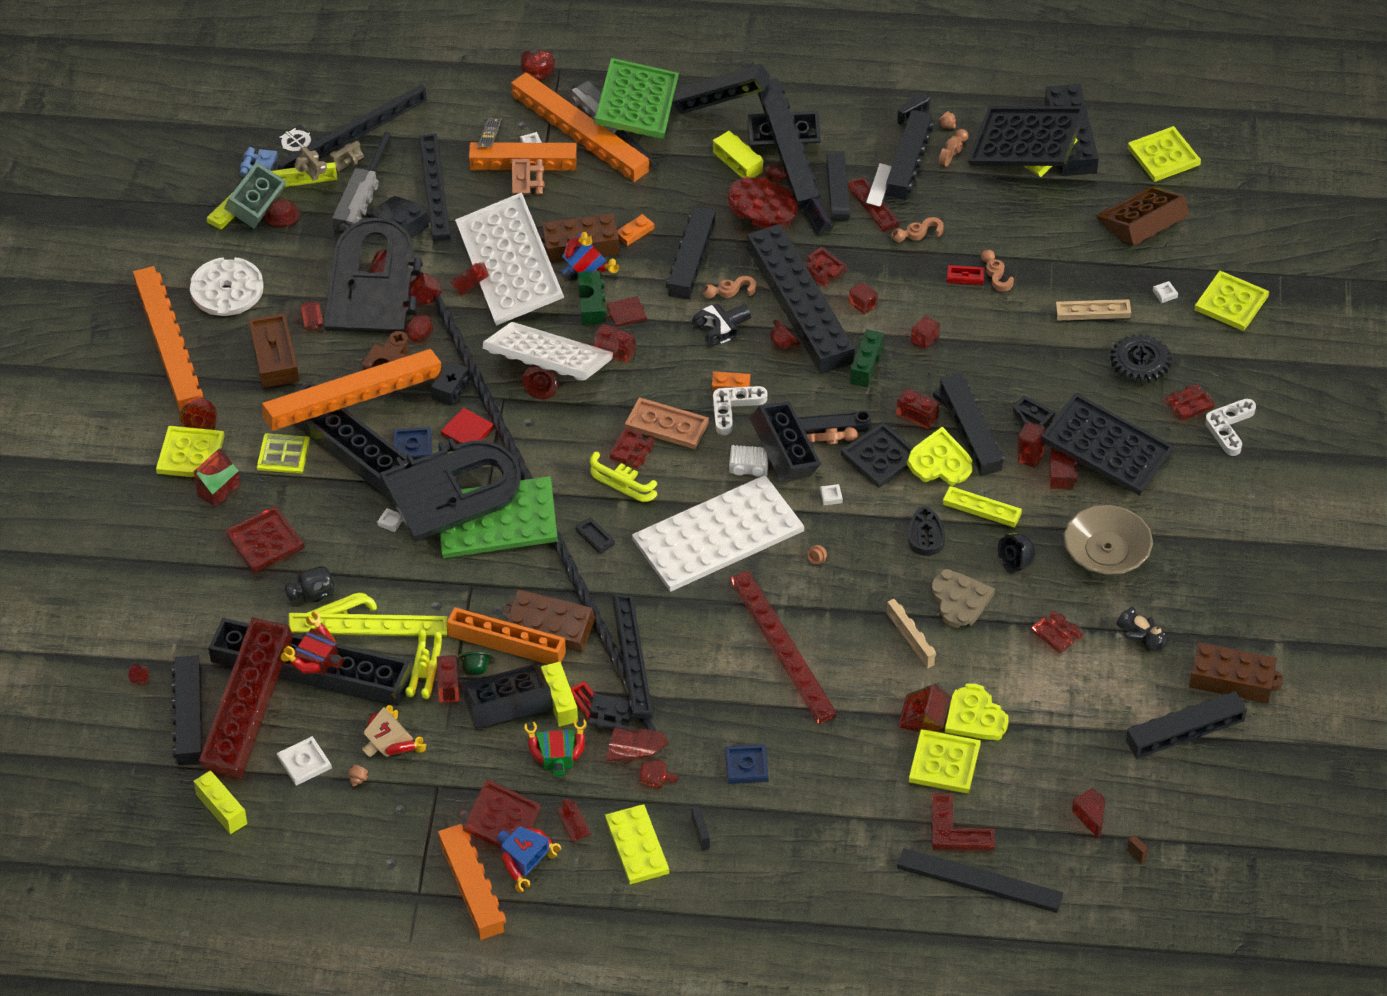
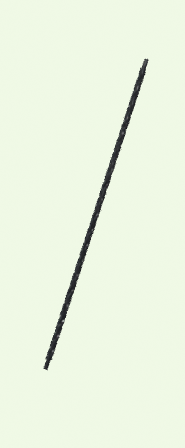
[432,292,657,737]

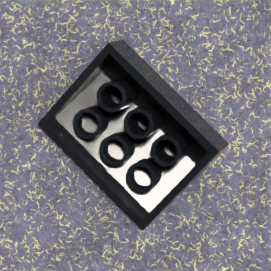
[460,664,554,728]

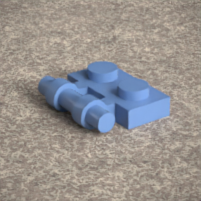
[239,147,277,177]

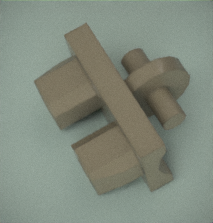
[330,141,364,172]
[295,146,327,180]

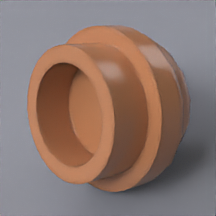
[938,111,956,129]
[807,545,827,564]
[348,764,368,786]

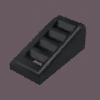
[897,91,930,124]

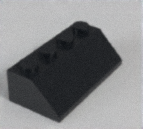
[747,111,821,147]

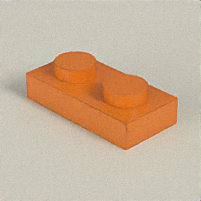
[617,214,655,246]
[712,372,751,391]

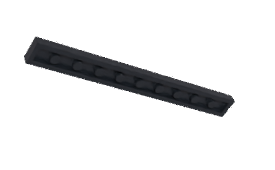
[277,84,427,170]

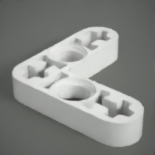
[713,386,767,435]
[1205,399,1256,456]

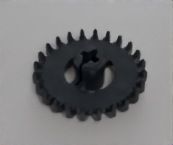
[1110,334,1172,384]

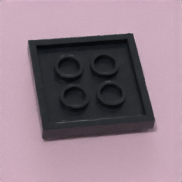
[841,422,913,488]

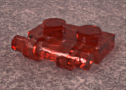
[803,247,847,286]
[1165,384,1215,421]
[609,427,655,469]
[1032,610,1084,654]

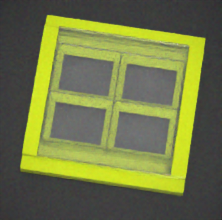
[257,433,310,474]

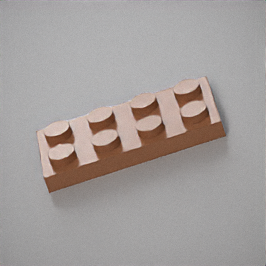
[625,397,709,449]

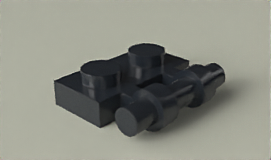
[588,693,631,734]

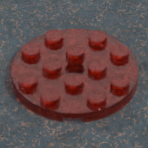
[727,177,798,228]

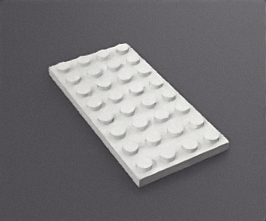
[455,192,564,326]
[632,475,804,592]

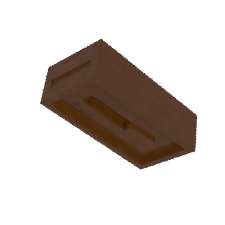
[539,214,619,263]
[249,313,299,388]
[504,589,595,652]
[1189,642,1283,703]

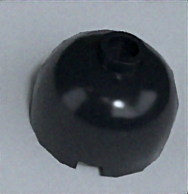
[998,533,1035,572]

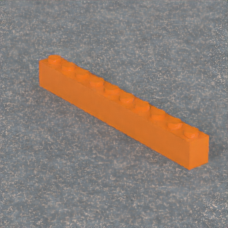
[511,72,649,182]
[133,266,204,413]
[262,349,441,431]

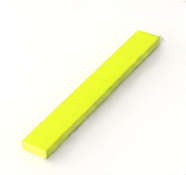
[288,613,447,637]

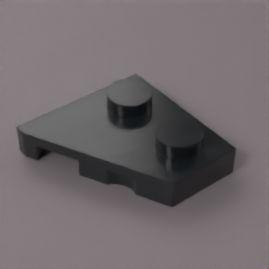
[1013,395,1055,439]

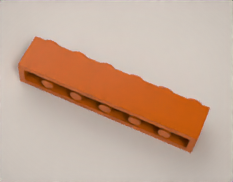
[469,142,577,171]
[447,607,566,664]
[438,824,506,940]

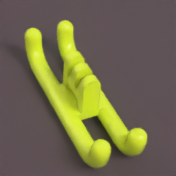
[590,452,657,502]
[304,593,377,637]
[405,630,442,699]

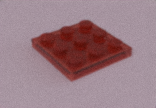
[225,506,305,573]
[463,778,542,849]

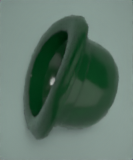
[457,651,494,675]

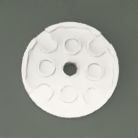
[190,257,263,316]

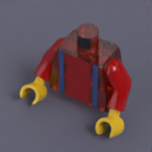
[281,611,343,674]

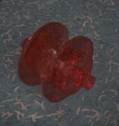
[764,163,785,182]
[128,664,149,685]

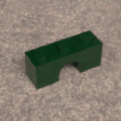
[578,271,607,325]
[850,329,884,388]

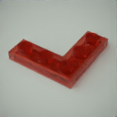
[932,793,995,850]

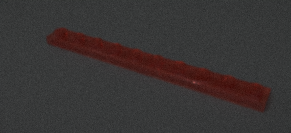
[731,570,837,724]

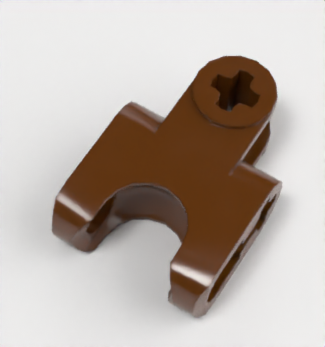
[363,331,410,370]

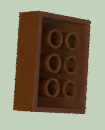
[1096,186,1189,245]

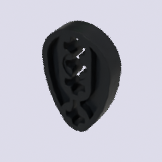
[908,506,945,556]

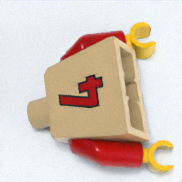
[362,705,427,757]

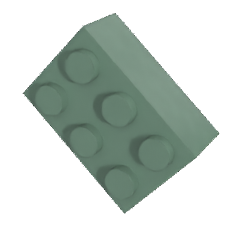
[224,162,286,228]

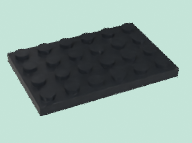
[968,106,1087,166]
[1040,393,1174,496]

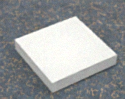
[277,736,332,786]

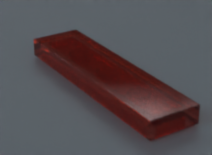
[848,176,899,232]

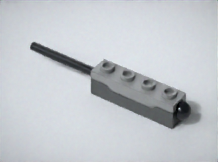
[571,81,658,169]
[332,132,391,234]

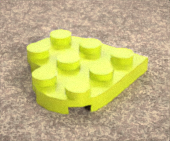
[907,427,972,486]
[945,684,1008,740]

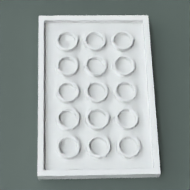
[482,322,613,380]

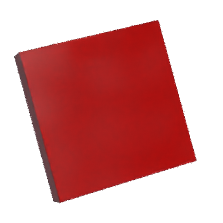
[441,408,494,444]

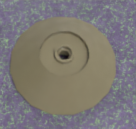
[1064,505,1153,575]

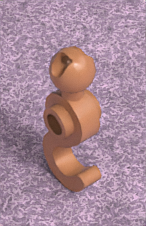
[939,129,968,167]
[892,217,944,243]
[981,249,1014,291]
[702,276,756,299]
[806,427,858,444]

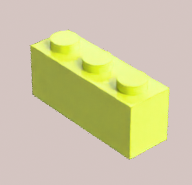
[713,131,764,182]
[541,662,578,727]
[194,770,247,834]

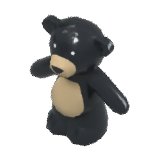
[1116,606,1170,651]

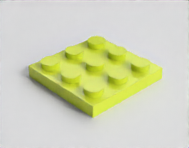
[1127,126,1201,182]
[1194,271,1269,331]
[156,426,225,478]
[909,729,981,794]

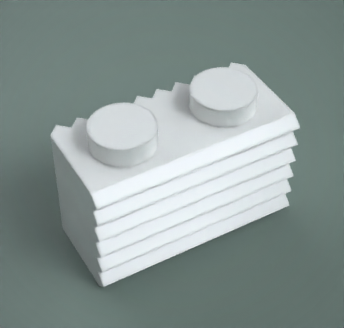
[729,445,769,477]

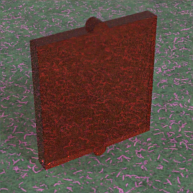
[607,296,647,327]

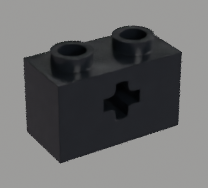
[431,361,470,405]

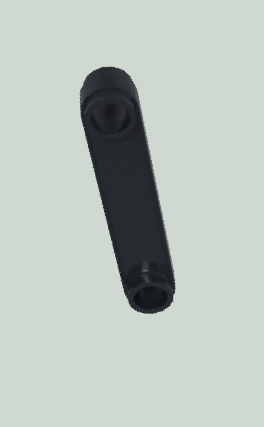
[798,410,871,434]

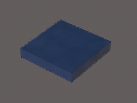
[393,427,432,460]
[725,745,768,784]

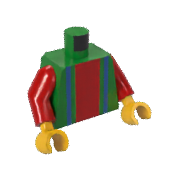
[524,718,587,777]

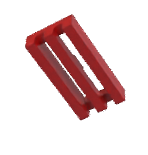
[947,265,984,285]
[570,681,597,720]

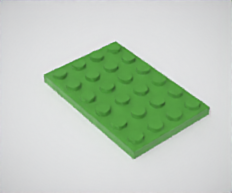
[594,58,679,139]
[438,476,558,558]

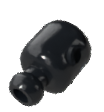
[284,566,334,602]

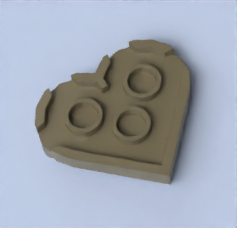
[932,569,995,628]

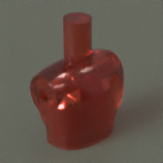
[639,760,678,789]

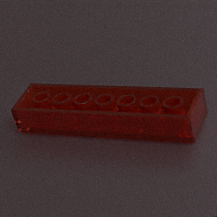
[199,617,294,779]

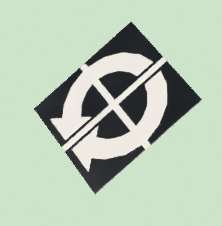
[273,124,318,155]

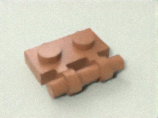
[512,159,545,195]

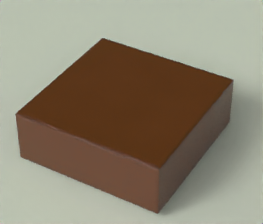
[1127,836,1148,864]

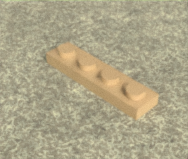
[1056,299,1131,320]
[887,599,936,669]

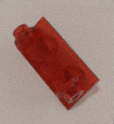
[451,262,489,296]
[557,798,592,841]

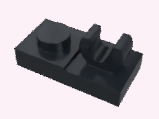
[803,197,834,235]

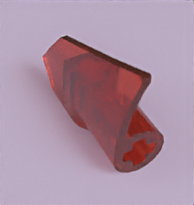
[606,727,668,762]

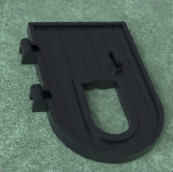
[324,218,423,333]
[380,438,521,542]

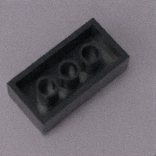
[749,401,821,482]

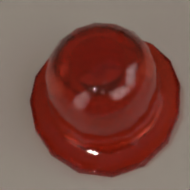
[264,198,301,226]
[770,319,800,350]
[522,365,558,400]

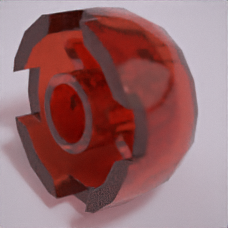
[521,50,555,81]
[179,397,218,430]

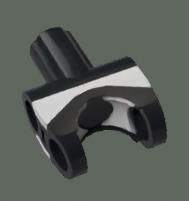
[692,304,751,346]

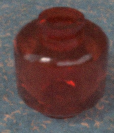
[406,315,433,343]

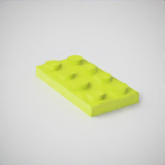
[605,804,669,885]

